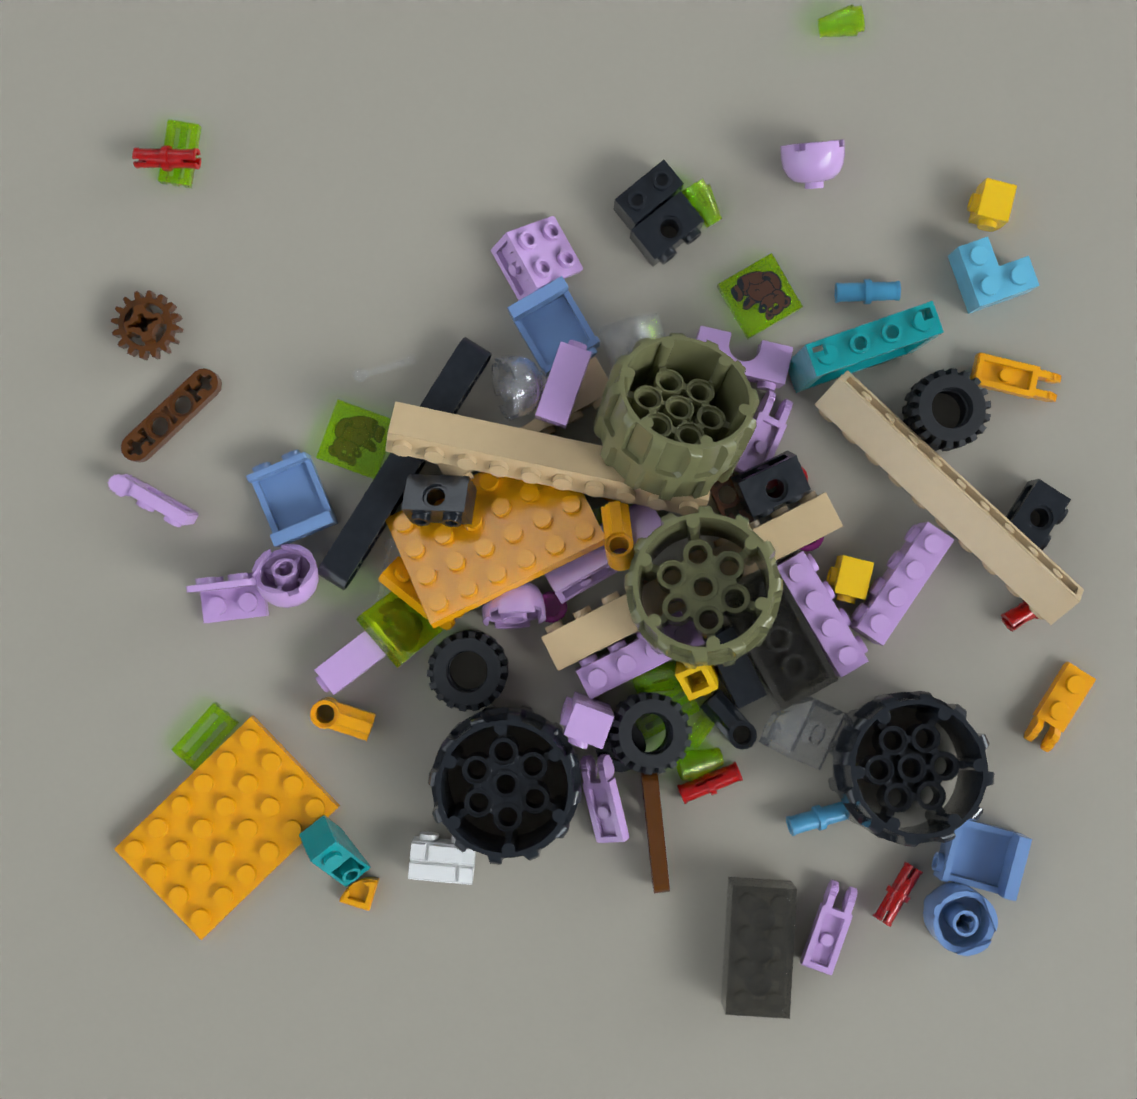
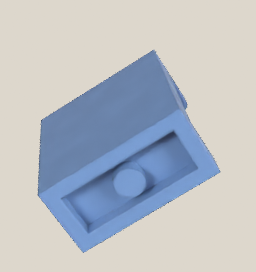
[507,276,600,378]
[246,450,338,547]
[932,820,1032,901]

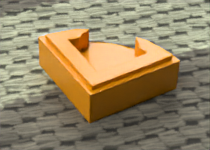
[339,877,380,911]

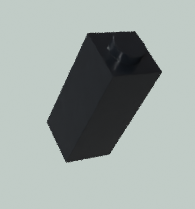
[703,625,767,709]

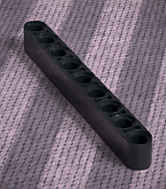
[318,337,492,591]

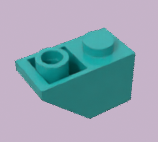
[299,815,371,887]

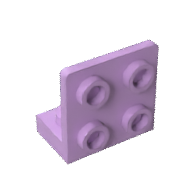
[491,216,583,301]
[186,573,269,623]

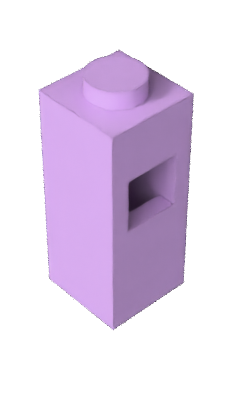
[535,340,592,429]
[314,622,393,695]

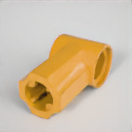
[601,501,635,571]
[310,697,376,741]

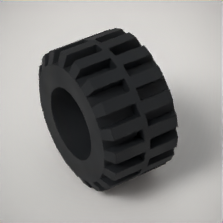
[902,368,991,452]
[427,630,509,712]
[607,692,692,775]

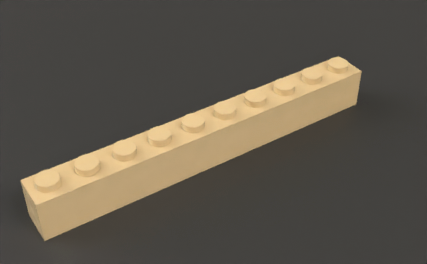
[814,370,1084,625]
[385,401,710,516]
[541,490,843,671]

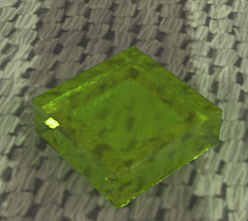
[688,714,714,749]

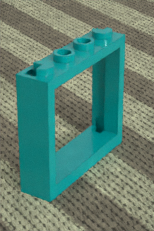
[788,301,944,393]

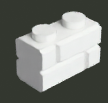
[408,831,476,885]

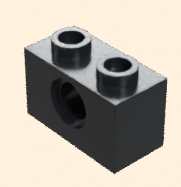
[613,159,684,230]
[630,191,704,267]
[731,450,811,518]
[402,474,477,527]
[1005,479,1071,550]

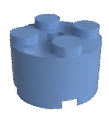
[923,882,998,956]

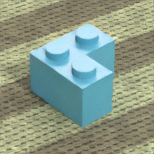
[948,236,1040,314]

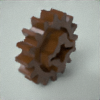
[111,290,184,361]

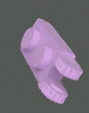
[734,390,793,473]
[107,474,199,527]
[580,754,630,843]
[800,880,858,975]

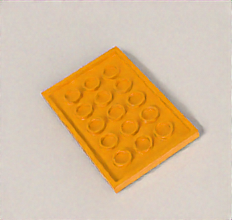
[386,472,605,628]
[114,715,340,940]

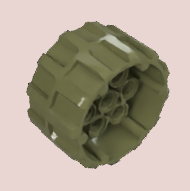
[594,333,760,501]
[624,506,783,669]

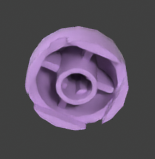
[780,139,845,189]
[252,544,319,608]
[482,582,546,629]

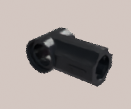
[700,689,757,750]

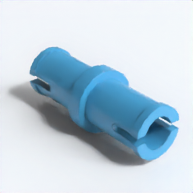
[834,279,901,305]
[786,801,849,836]

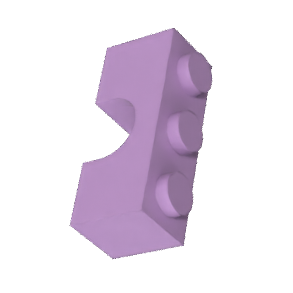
[696,326,793,392]

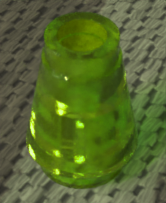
[817,4,865,38]
[682,178,722,228]
[633,661,680,694]
[676,747,724,781]

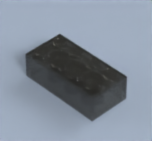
[725,573,838,711]
[721,877,797,1019]

